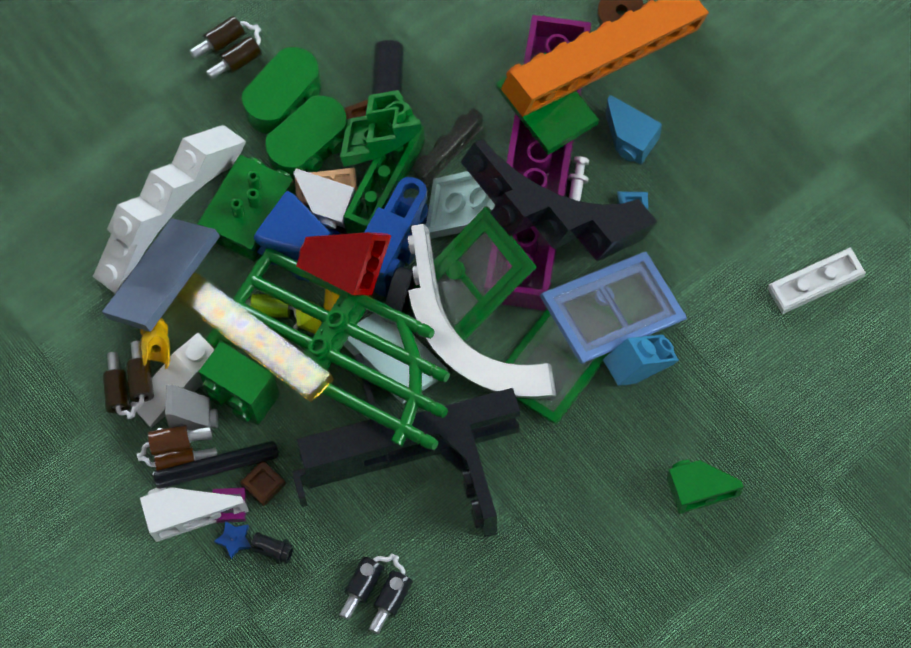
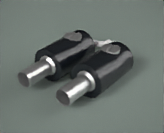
[339,553,413,634]

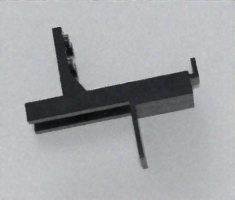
[292,353,520,537]

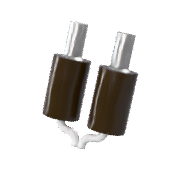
[189,16,262,80]
[103,341,154,419]

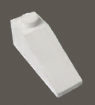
[130,333,214,428]
[140,488,249,542]

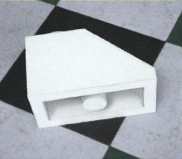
[294,168,356,229]

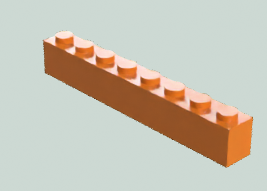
[501,0,709,117]

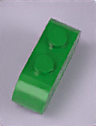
[242,47,321,134]
[265,95,347,181]

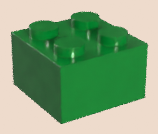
[198,341,280,425]

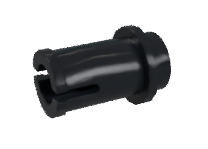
[250,532,294,564]

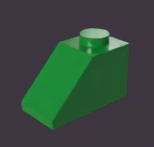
[667,460,744,514]

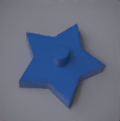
[214,521,251,559]

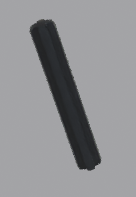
[153,441,279,489]

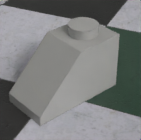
[165,385,218,440]

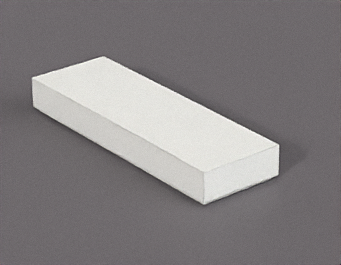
[767,247,866,314]

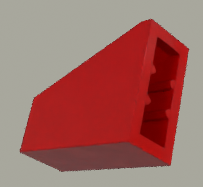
[296,232,392,295]

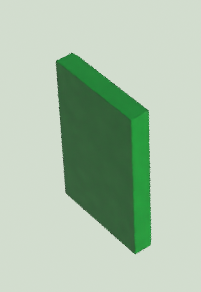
[496,52,599,155]

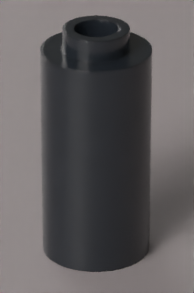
[372,40,404,95]

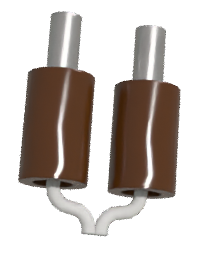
[137,425,217,471]

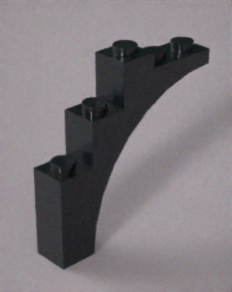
[461,139,657,262]

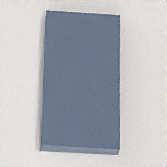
[102,218,220,332]

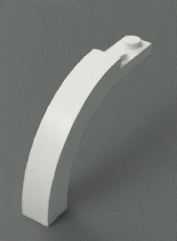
[408,224,556,399]

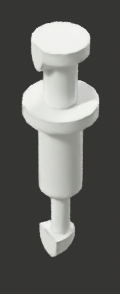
[568,156,589,201]

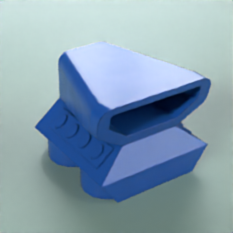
[254,191,341,282]

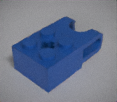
[364,177,428,297]

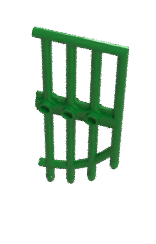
[206,248,450,450]

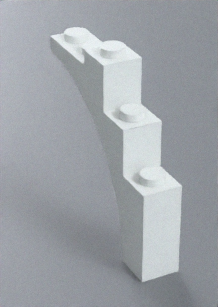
[93,125,246,294]

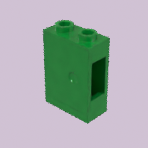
[197,154,296,262]

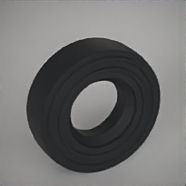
[383,267,415,324]

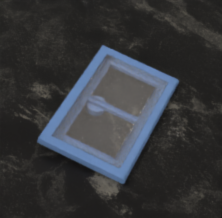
[540,251,687,364]

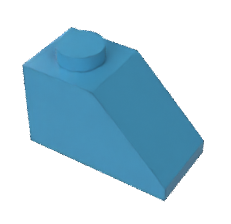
[606,95,662,165]

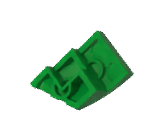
[340,90,422,167]

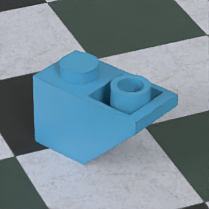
[603,335,679,386]

